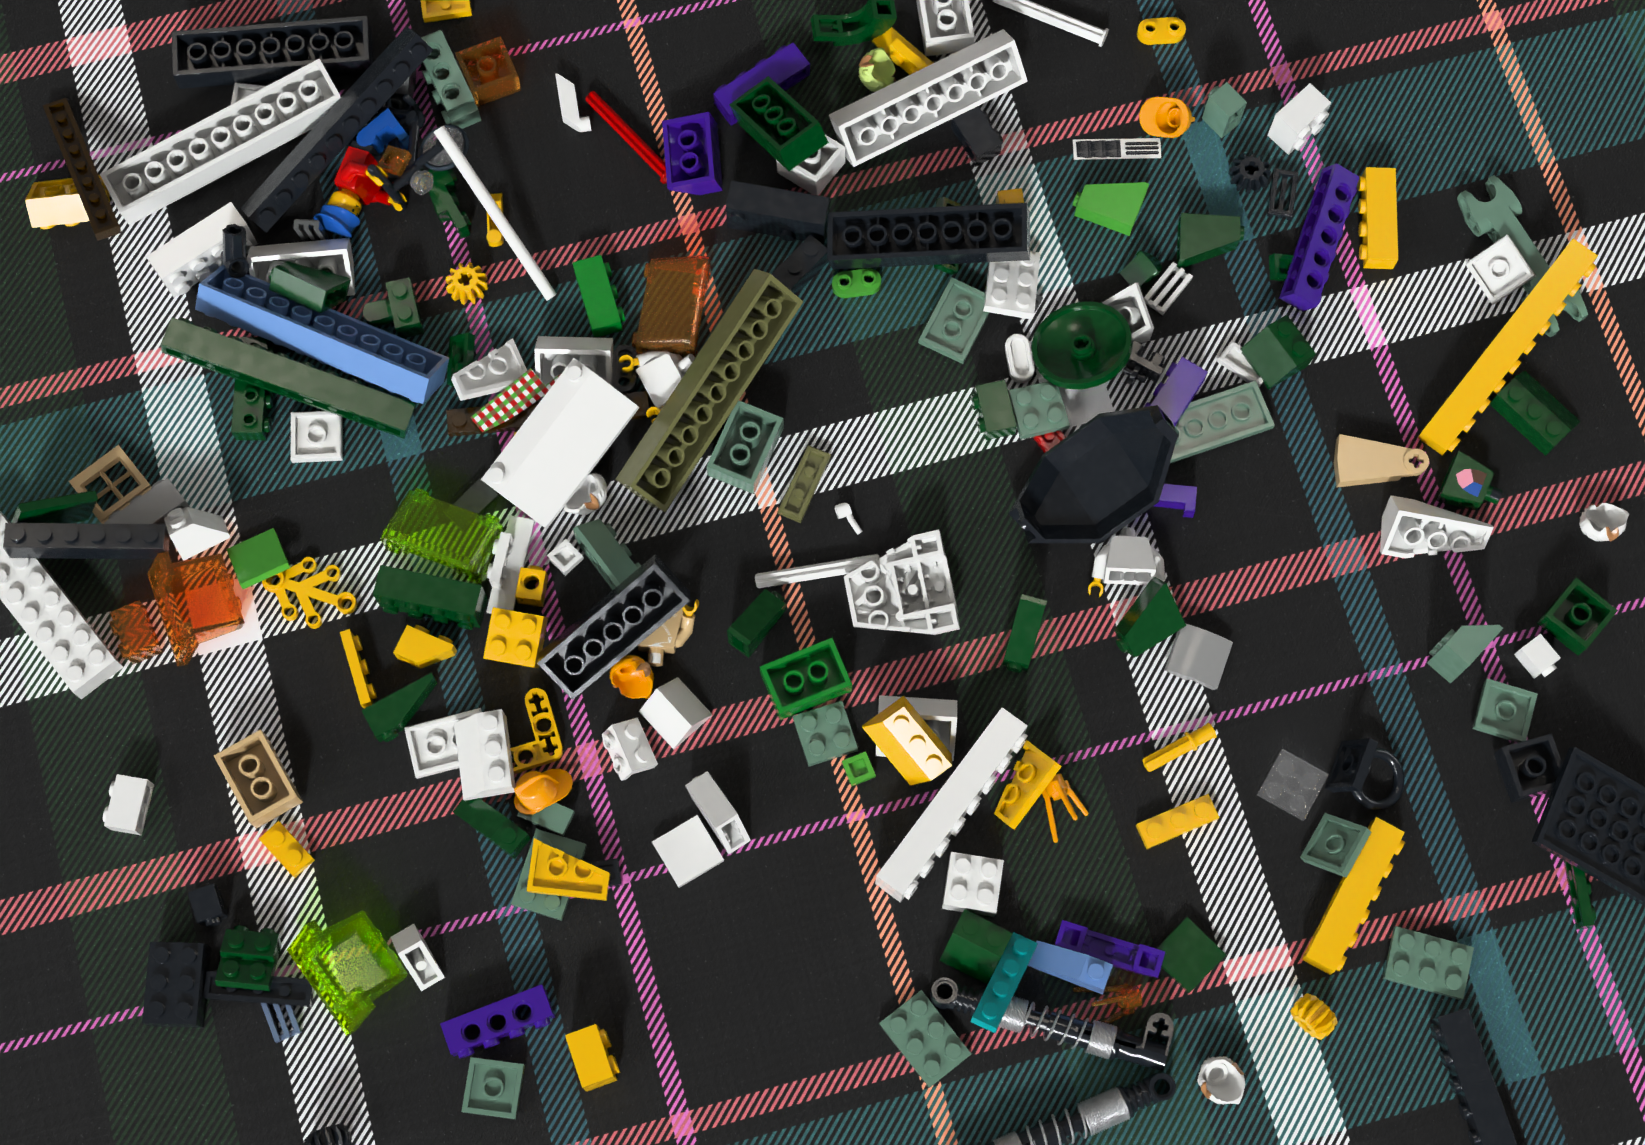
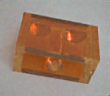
[109,600,163,664]

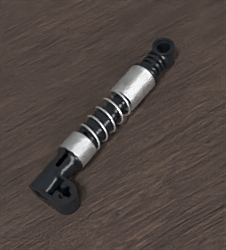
[930,977,1174,1071]
[988,1073,1176,1145]

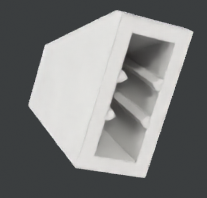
[685,771,751,854]

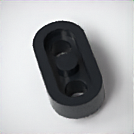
[611,345,638,393]

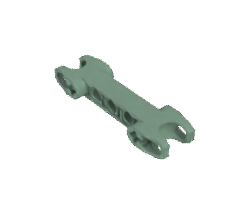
[1457,175,1588,337]

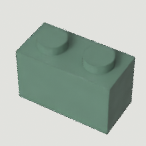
[1202,82,1247,138]

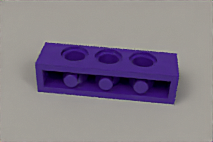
[440,984,555,1059]

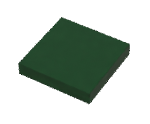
[1157,917,1226,993]

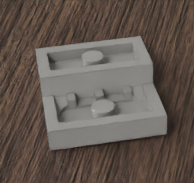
[1164,623,1233,690]

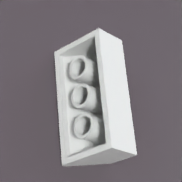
[247,238,355,296]

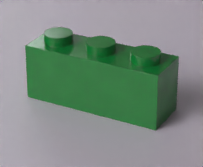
[572,255,625,338]

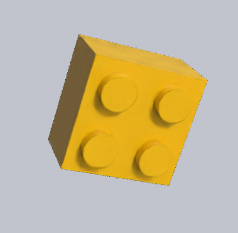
[483,607,548,668]
[565,1024,620,1091]

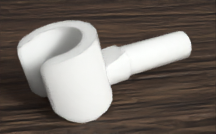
[835,503,863,535]

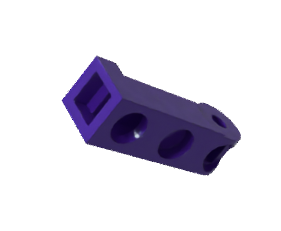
[1154,484,1197,518]

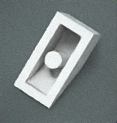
[391,924,445,991]

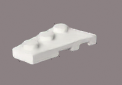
[451,338,527,401]

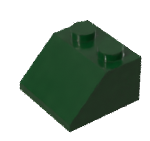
[1240,315,1316,390]
[939,909,1013,985]

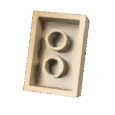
[214,729,303,829]

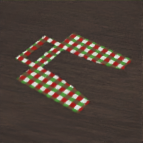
[470,368,562,432]

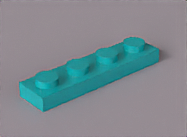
[971,932,1038,1033]

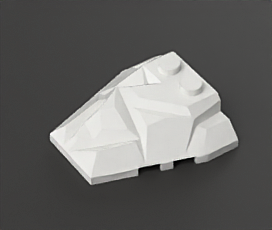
[844,530,960,635]

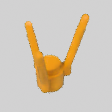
[1042,774,1089,843]

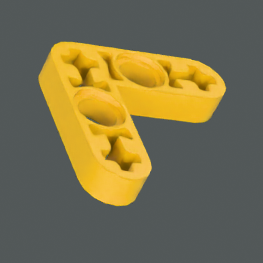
[511,688,563,774]

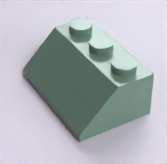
[573,519,641,590]
[1427,625,1503,684]

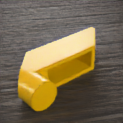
[487,193,504,247]

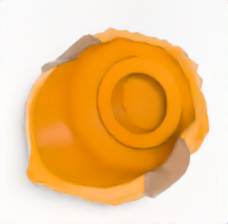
[609,655,654,699]

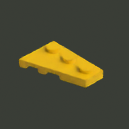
[527,838,610,901]

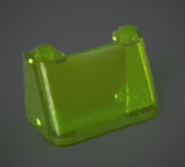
[380,488,504,585]

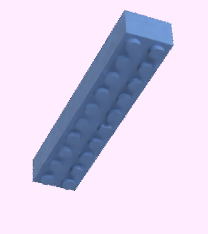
[195,265,449,404]

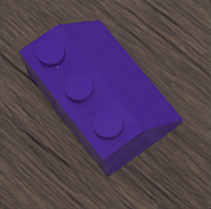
[662,112,723,195]

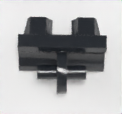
[1122,340,1165,385]

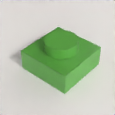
[841,751,876,787]

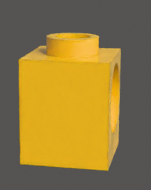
[515,565,548,607]

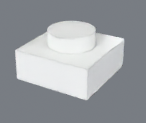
[547,539,584,576]

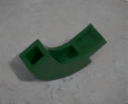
[811,0,897,46]

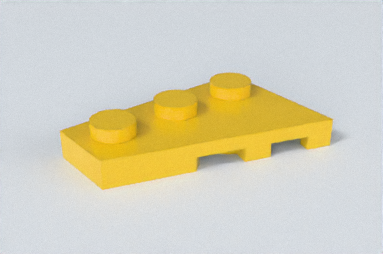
[994,740,1062,830]

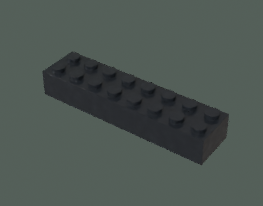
[172,16,373,89]
[827,203,1030,269]

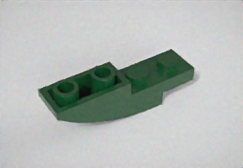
[425,141,471,239]

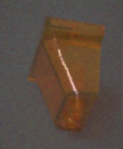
[147,551,245,667]

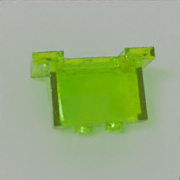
[287,910,408,1036]

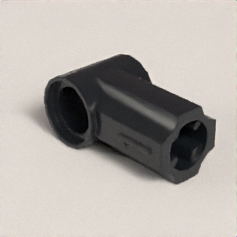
[220,224,250,278]

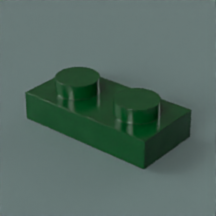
[447,332,475,387]

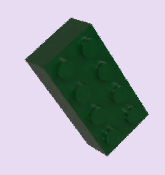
[729,76,829,171]
[373,565,488,630]

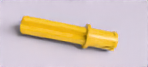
[1142,723,1217,772]

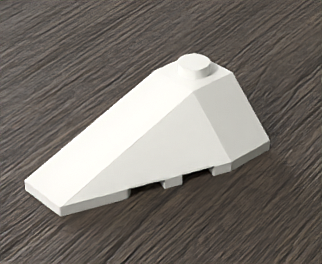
[1380,495,1494,558]

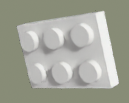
[983,251,1041,319]

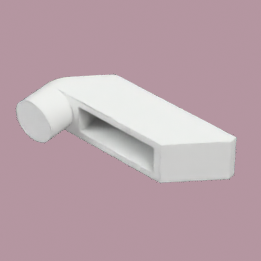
[555,74,592,132]

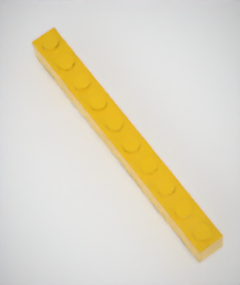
[1418,238,1598,456]

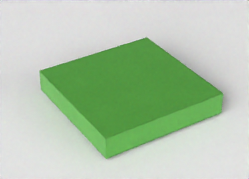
[226,528,290,589]

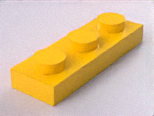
[340,629,377,708]
[1136,794,1220,849]

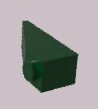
[361,673,437,742]
[453,798,531,860]

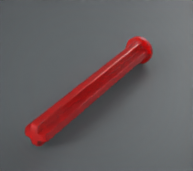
[585,91,667,184]

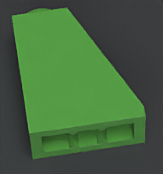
[1072,182,1149,236]

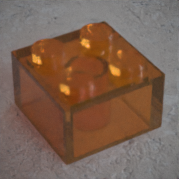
[455,36,521,107]

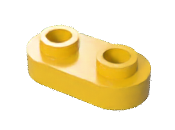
[1137,17,1186,45]

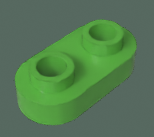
[832,268,881,298]

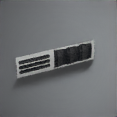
[1073,138,1161,160]

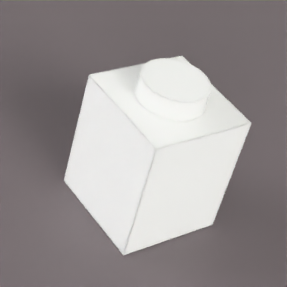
[1514,634,1561,679]

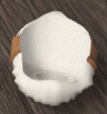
[564,473,607,515]
[1579,502,1629,541]
[1197,1056,1245,1105]

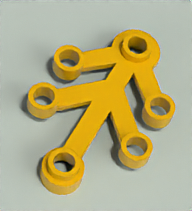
[262,557,357,629]

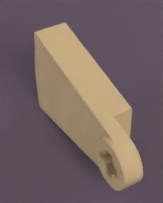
[1334,434,1429,488]

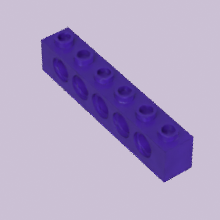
[1279,163,1359,312]

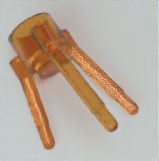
[1073,984,1142,1024]

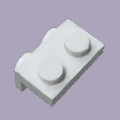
[602,717,658,781]

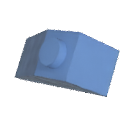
[1028,940,1113,995]

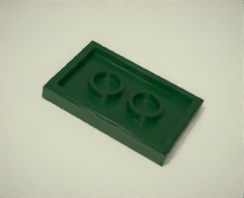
[11,490,98,523]

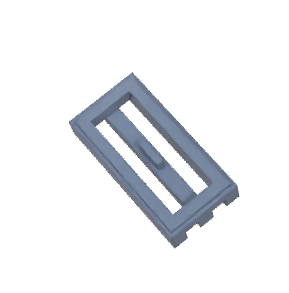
[261,1003,302,1043]

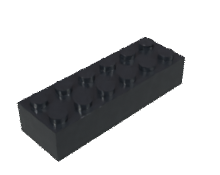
[537,554,690,700]

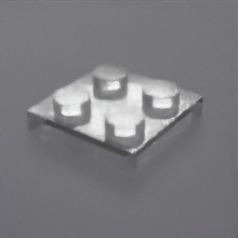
[1257,749,1329,821]

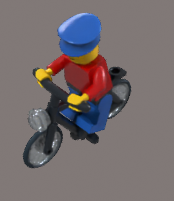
[313,94,469,238]

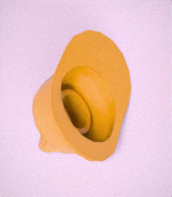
[1139,97,1195,138]
[514,769,573,815]

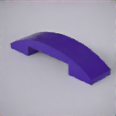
[1055,920,1165,978]

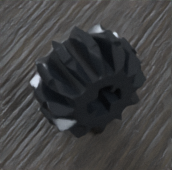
[1228,151,1271,195]
[304,1123,353,1145]

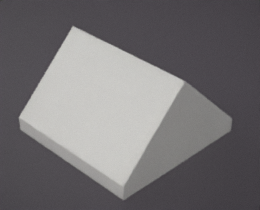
[1102,283,1154,343]
[639,677,713,750]

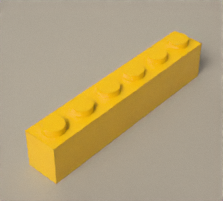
[1301,817,1405,975]

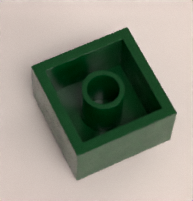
[1537,578,1618,655]

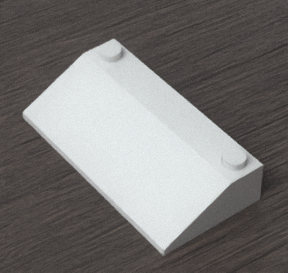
[481,358,639,529]

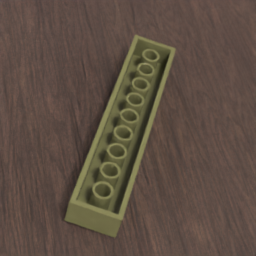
[615,269,803,512]

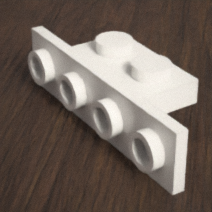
[486,515,535,614]

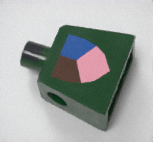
[1436,451,1503,510]

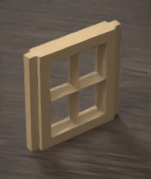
[69,445,152,524]

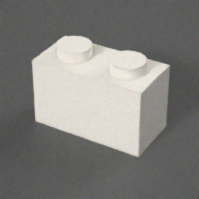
[103,774,154,835]

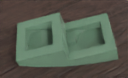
[517,803,575,836]

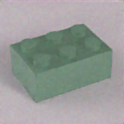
[706,401,784,494]

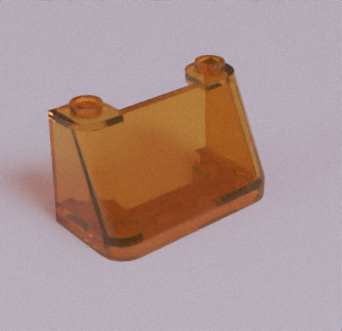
[632,255,711,358]

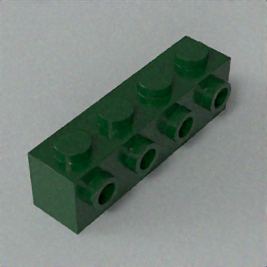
[231,337,276,441]

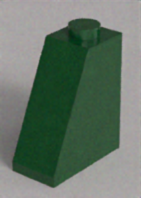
[1176,213,1244,269]
[269,261,351,314]
[1114,577,1186,658]
[727,589,786,658]
[1002,594,1047,673]

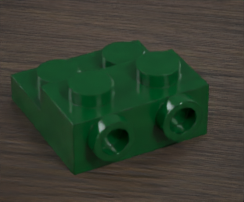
[215,925,282,991]

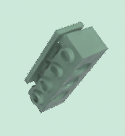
[421,30,481,132]

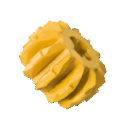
[445,261,488,305]
[1290,993,1338,1040]

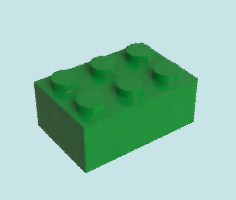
[760,638,852,720]

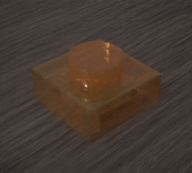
[377,145,412,177]

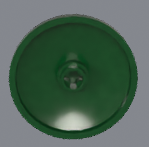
[1032,302,1133,390]

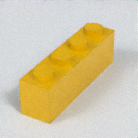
[1357,167,1398,269]

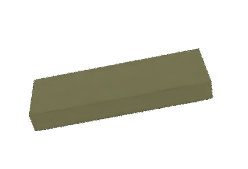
[778,445,831,523]

